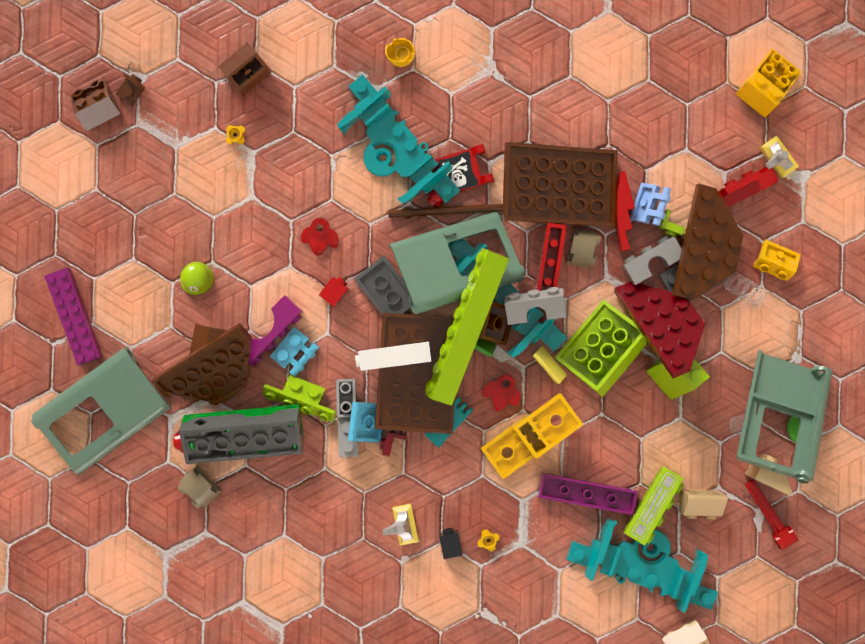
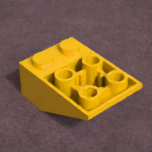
[735,48,802,118]

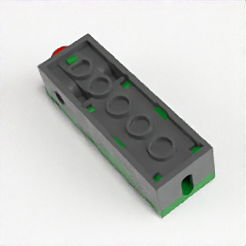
[173,404,304,464]

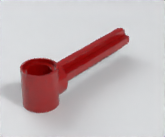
[745,479,799,551]

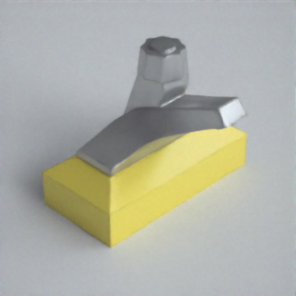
[760,136,799,179]
[382,503,419,546]

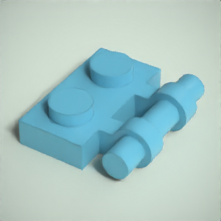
[270,327,319,377]

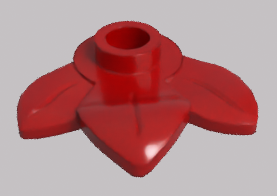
[301,218,339,256]
[482,374,520,412]

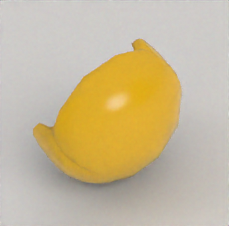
[385,38,416,67]

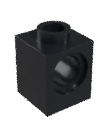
[439,528,463,559]

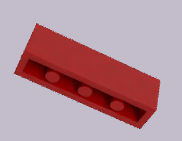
[535,223,567,291]

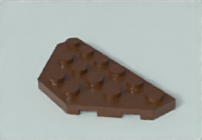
[672,183,743,301]
[151,323,252,405]

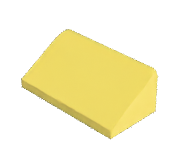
[532,346,567,384]

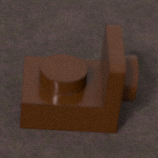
[115,73,145,106]

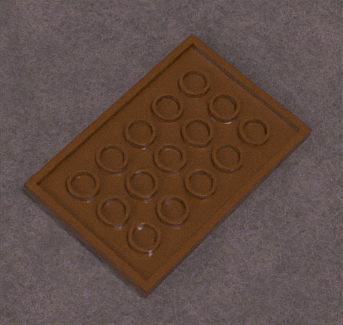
[502,142,618,228]
[375,313,455,434]

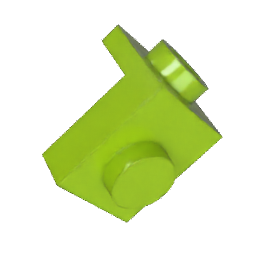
[657,209,685,238]

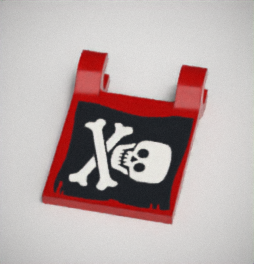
[434,144,495,191]

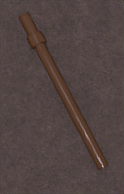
[388,204,503,219]

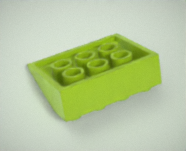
[555,299,648,397]

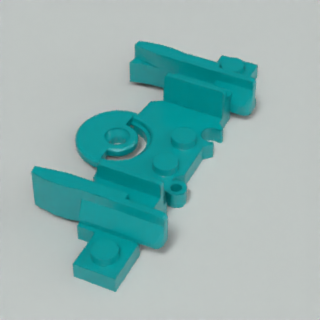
[337,74,461,205]
[448,239,567,358]
[566,518,718,613]

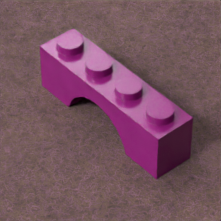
[249,295,303,366]

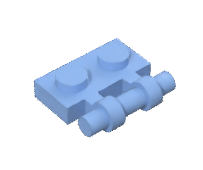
[630,183,671,226]

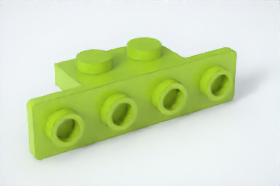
[262,375,336,422]

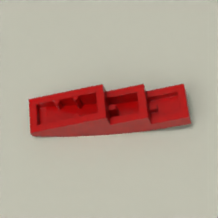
[615,171,635,252]

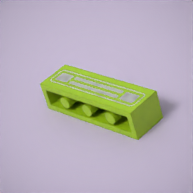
[622,466,684,546]

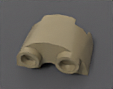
[566,227,601,269]
[178,464,222,509]

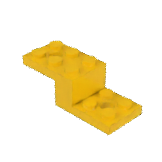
[480,393,584,479]

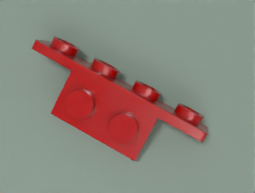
[718,167,779,208]

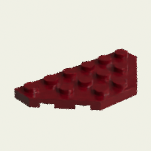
[614,282,705,379]

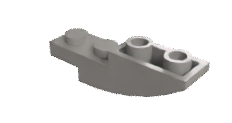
[336,379,359,458]

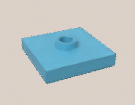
[348,402,383,442]

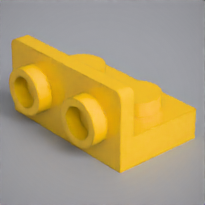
[753,239,801,281]

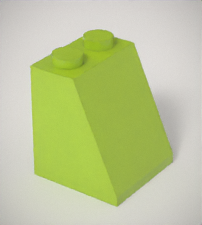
[646,359,710,400]

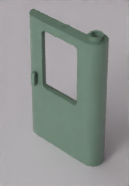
[388,212,526,315]
[31,347,172,475]
[736,350,833,484]

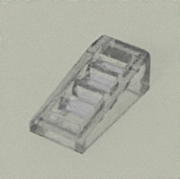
[723,272,768,308]

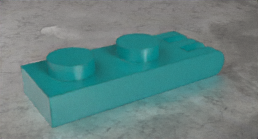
[424,397,473,448]

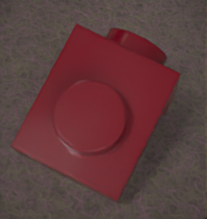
[380,430,406,456]

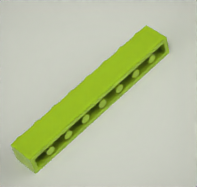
[425,248,509,406]

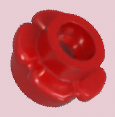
[427,190,444,207]

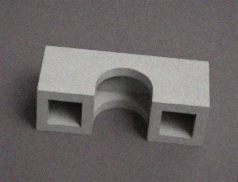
[621,236,682,285]
[505,287,567,325]

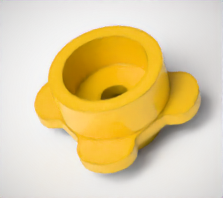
[226,125,245,145]
[478,529,499,551]

